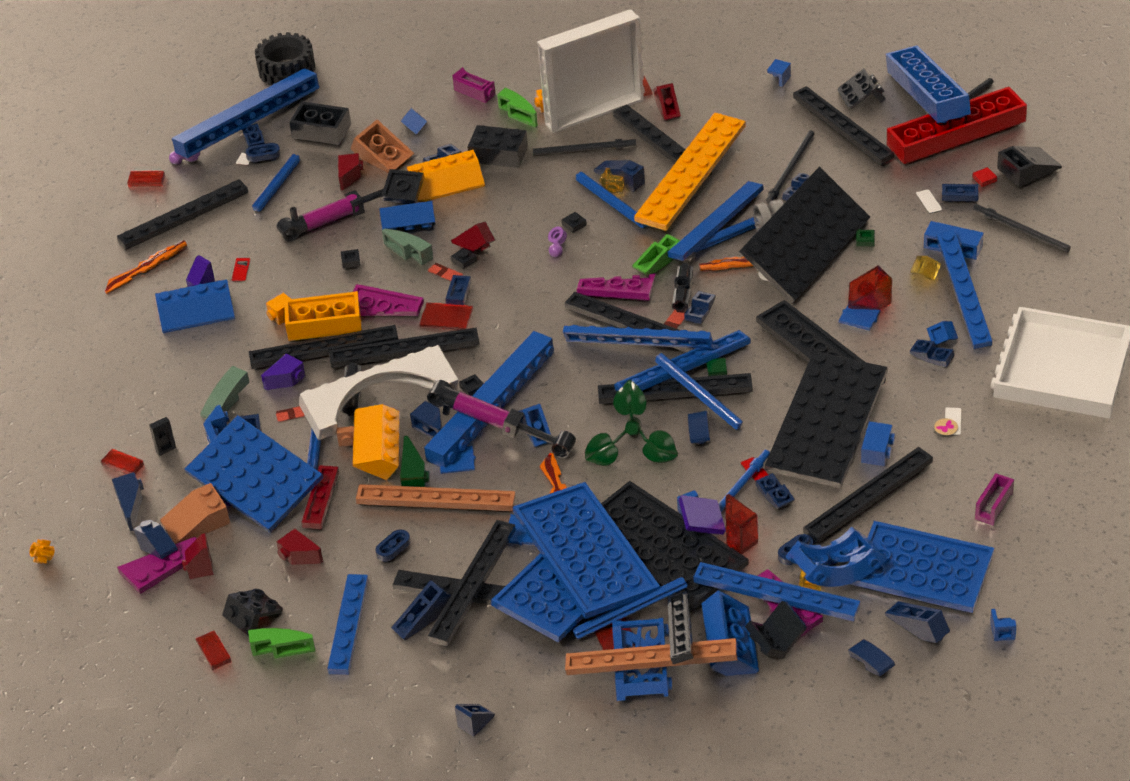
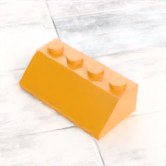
[407,150,485,203]
[284,291,362,341]
[352,404,400,480]

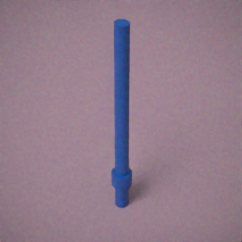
[718,449,770,512]

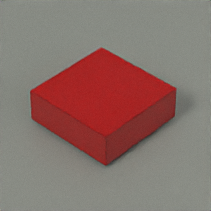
[972,167,997,187]

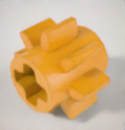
[29,539,55,564]

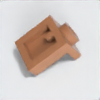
[336,426,354,447]

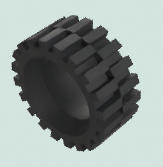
[255,32,316,86]

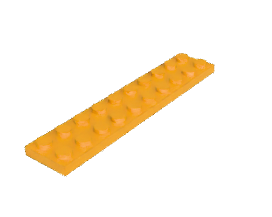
[634,112,746,231]

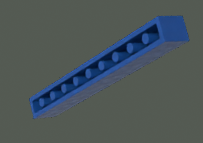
[172,69,320,158]
[424,331,554,468]

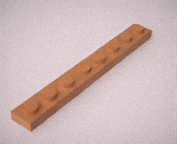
[356,484,516,511]
[565,638,737,675]

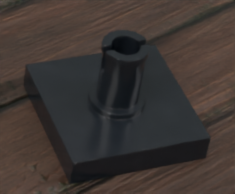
[381,169,424,204]

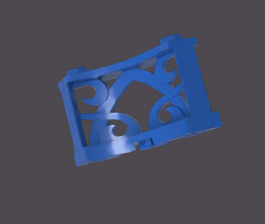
[785,527,886,587]
[612,618,672,701]

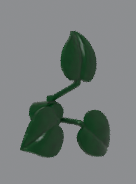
[585,380,678,466]

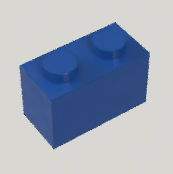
[861,421,895,466]

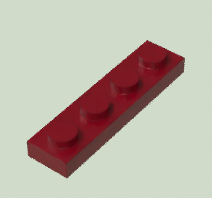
[301,465,339,529]

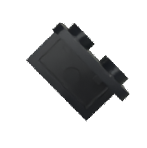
[838,68,886,109]
[222,588,283,636]
[745,601,807,659]

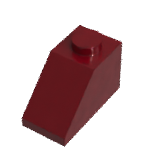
[653,83,681,120]
[338,153,364,190]
[451,221,495,252]
[276,528,324,565]
[182,533,214,579]

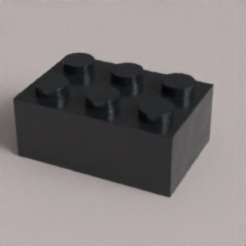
[289,101,351,145]
[467,125,528,168]

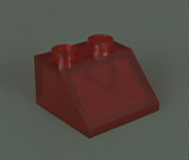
[848,265,892,310]
[725,494,758,554]

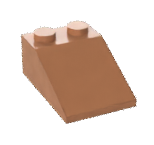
[350,119,414,173]
[160,483,230,544]

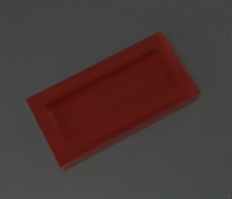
[127,171,165,187]
[101,449,144,475]
[195,630,231,671]

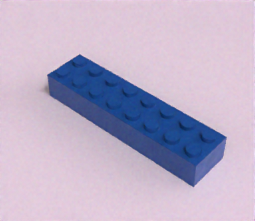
[886,45,971,123]

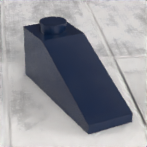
[594,160,645,192]
[112,472,144,532]
[391,580,451,641]
[885,601,950,643]

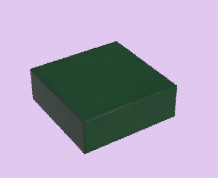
[856,230,875,247]
[707,358,727,376]

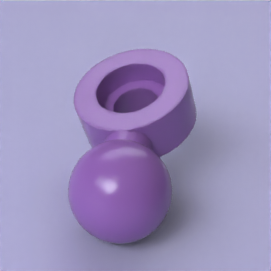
[169,151,200,165]
[548,226,567,257]

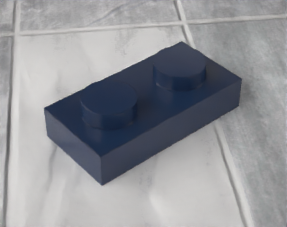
[942,184,978,201]
[445,275,471,305]

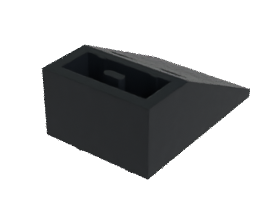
[997,146,1062,187]

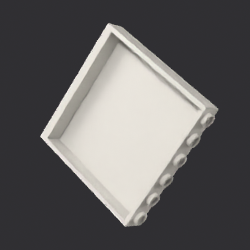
[537,9,645,133]
[991,307,1130,419]

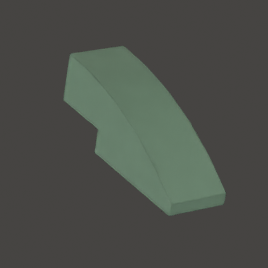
[382,229,434,265]
[200,366,250,419]

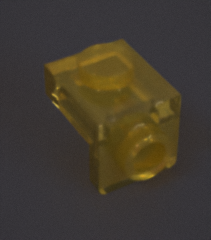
[599,168,624,194]

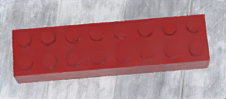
[887,86,1027,164]

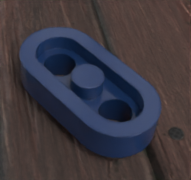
[246,143,280,162]
[375,529,411,561]
[778,534,813,565]

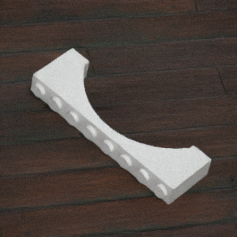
[299,345,458,440]

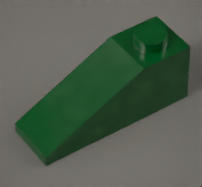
[400,436,430,487]

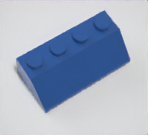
[155,279,235,333]
[702,590,759,676]

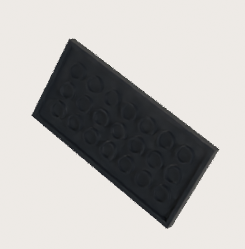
[739,166,870,304]
[764,351,888,488]
[601,481,749,611]

